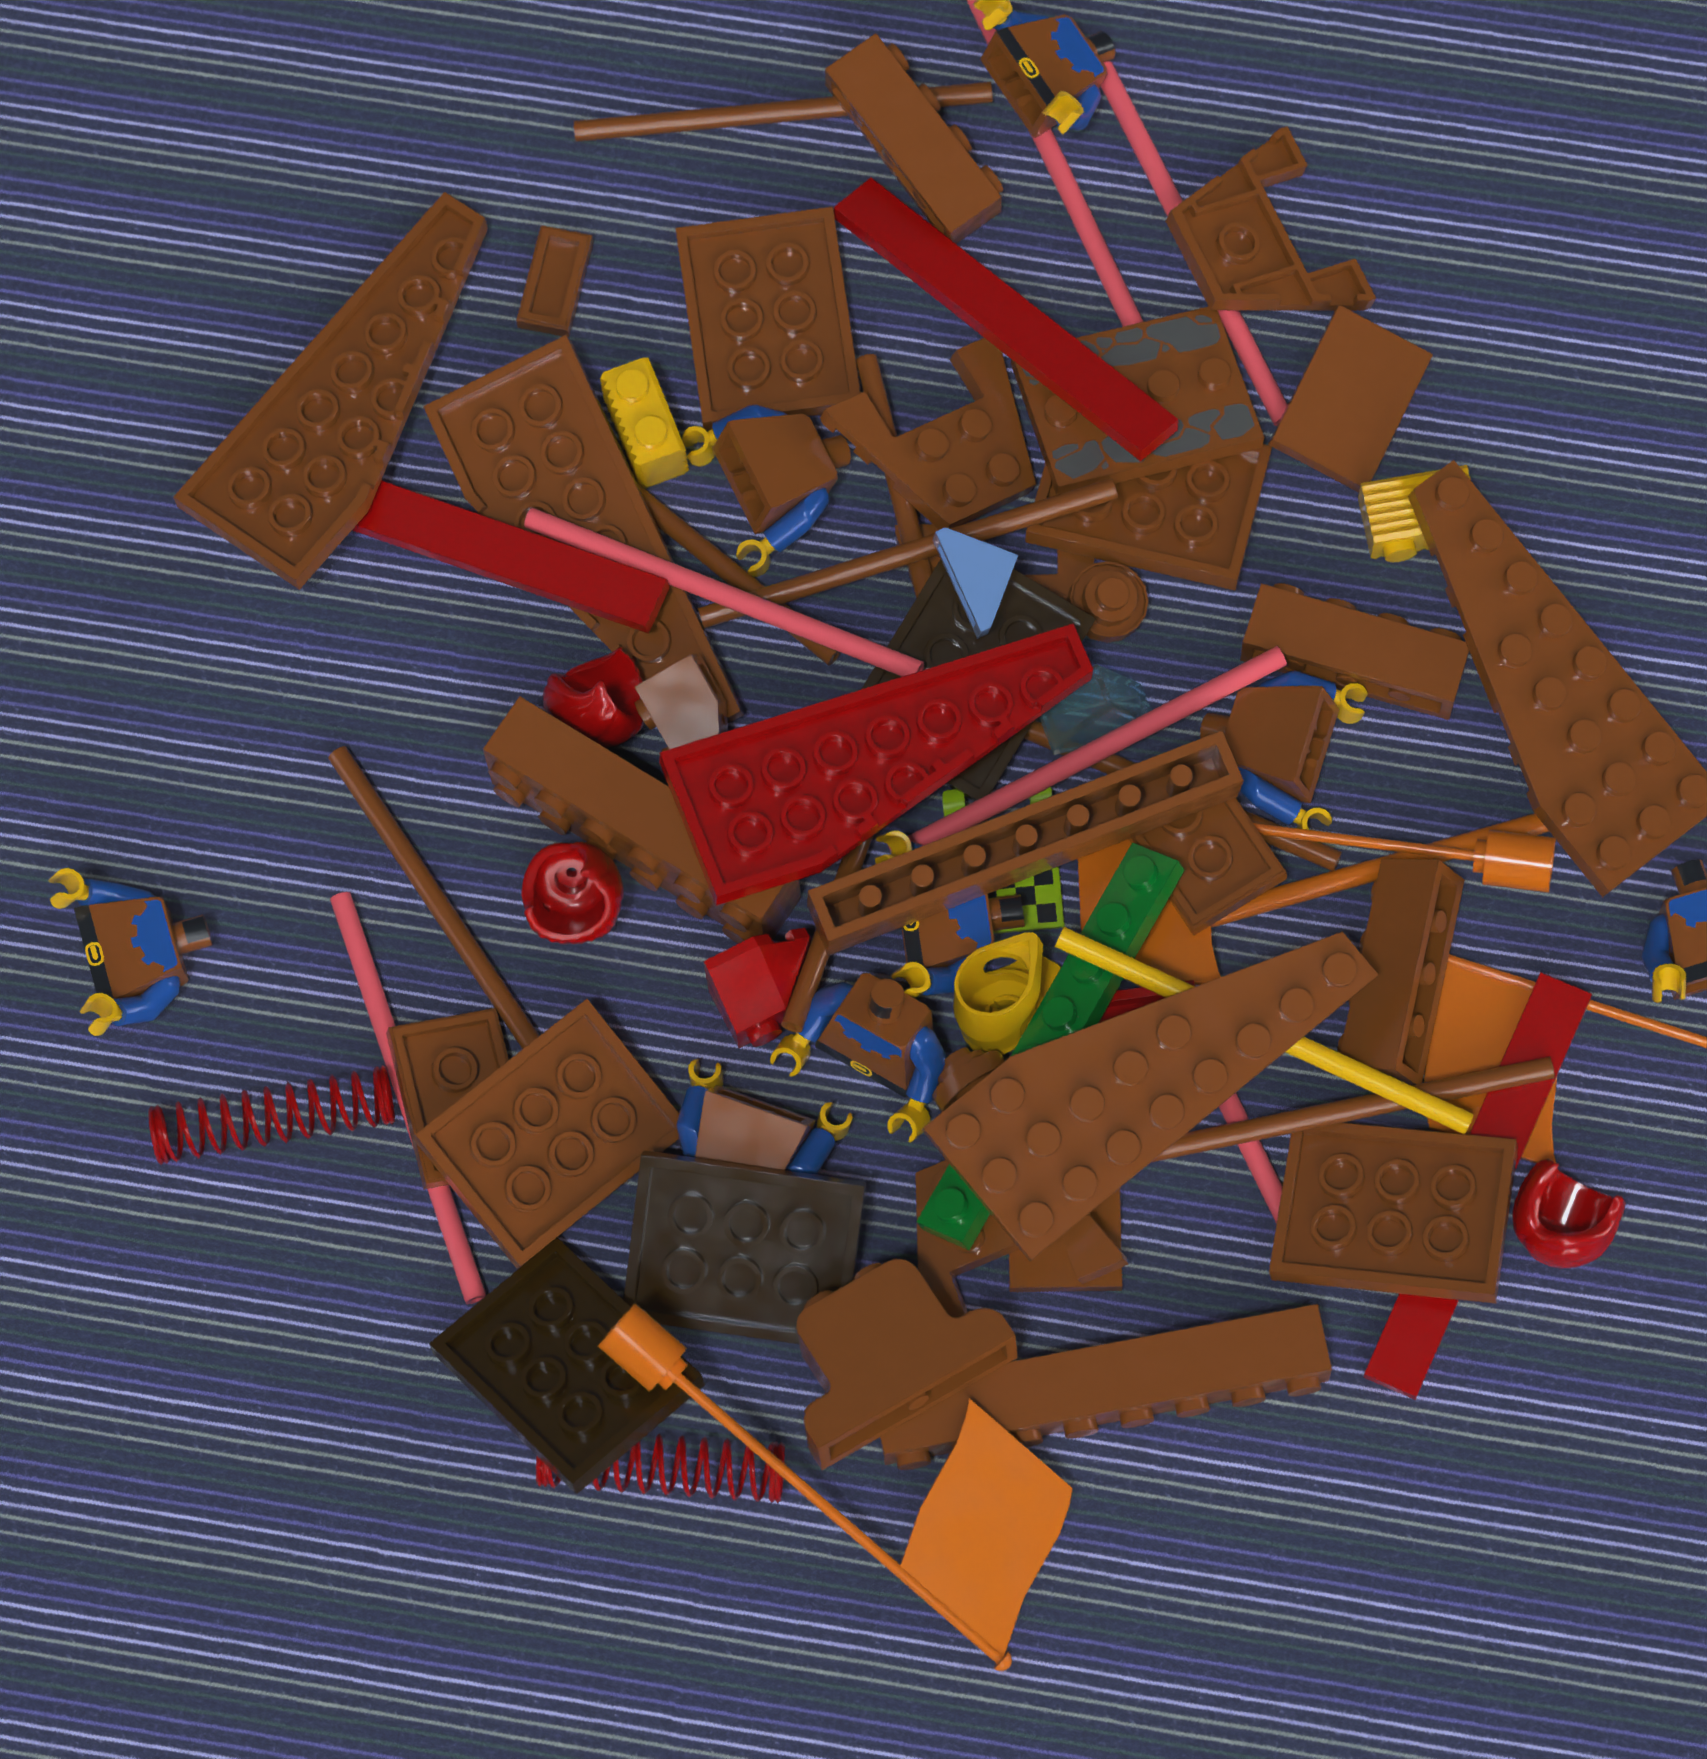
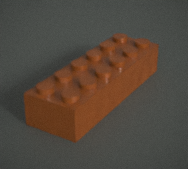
[483,696,801,944]

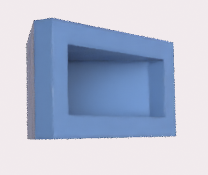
[932,527,1018,639]

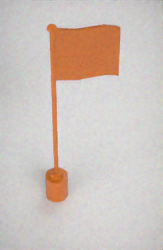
[1077,823,1556,985]
[1424,954,1707,1164]
[598,1303,1072,1671]

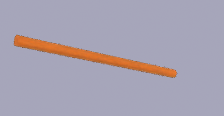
[1211,813,1549,928]

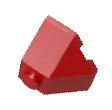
[703,928,811,1048]

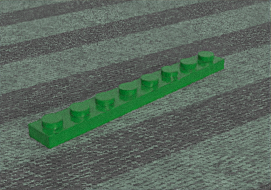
[916,843,1185,1250]

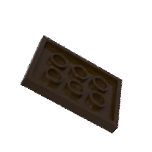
[862,559,1096,801]
[623,1150,866,1344]
[429,1238,705,1495]

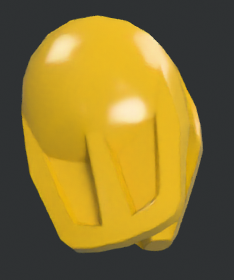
[953,932,1061,1055]

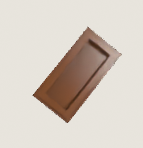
[516,225,594,338]

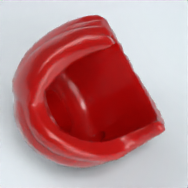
[543,647,645,749]
[521,842,624,945]
[1512,1159,1626,1269]

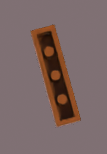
[825,33,1003,244]
[1240,583,1469,720]
[1337,859,1465,1085]

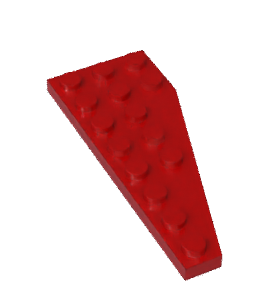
[659,624,1093,906]

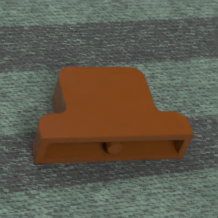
[796,1259,1017,1470]

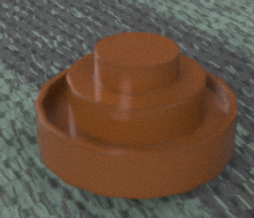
[1067,561,1149,643]
[932,1047,1006,1112]

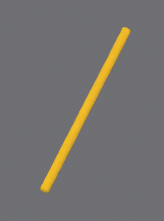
[1055,927,1474,1134]

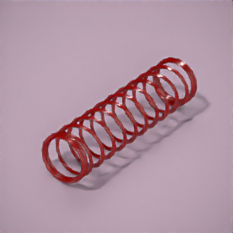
[148,1065,395,1165]
[536,1433,785,1504]

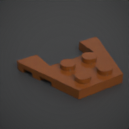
[1166,126,1376,311]
[820,338,1036,530]
[915,1160,1129,1318]

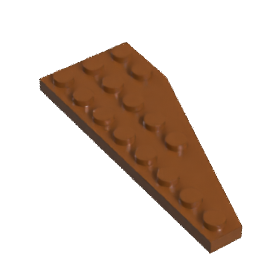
[173,192,488,590]
[423,335,744,723]
[1408,460,1707,897]
[922,931,1378,1262]

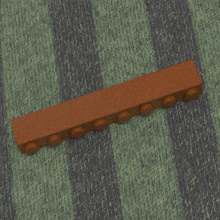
[807,730,1244,956]
[880,1304,1332,1470]

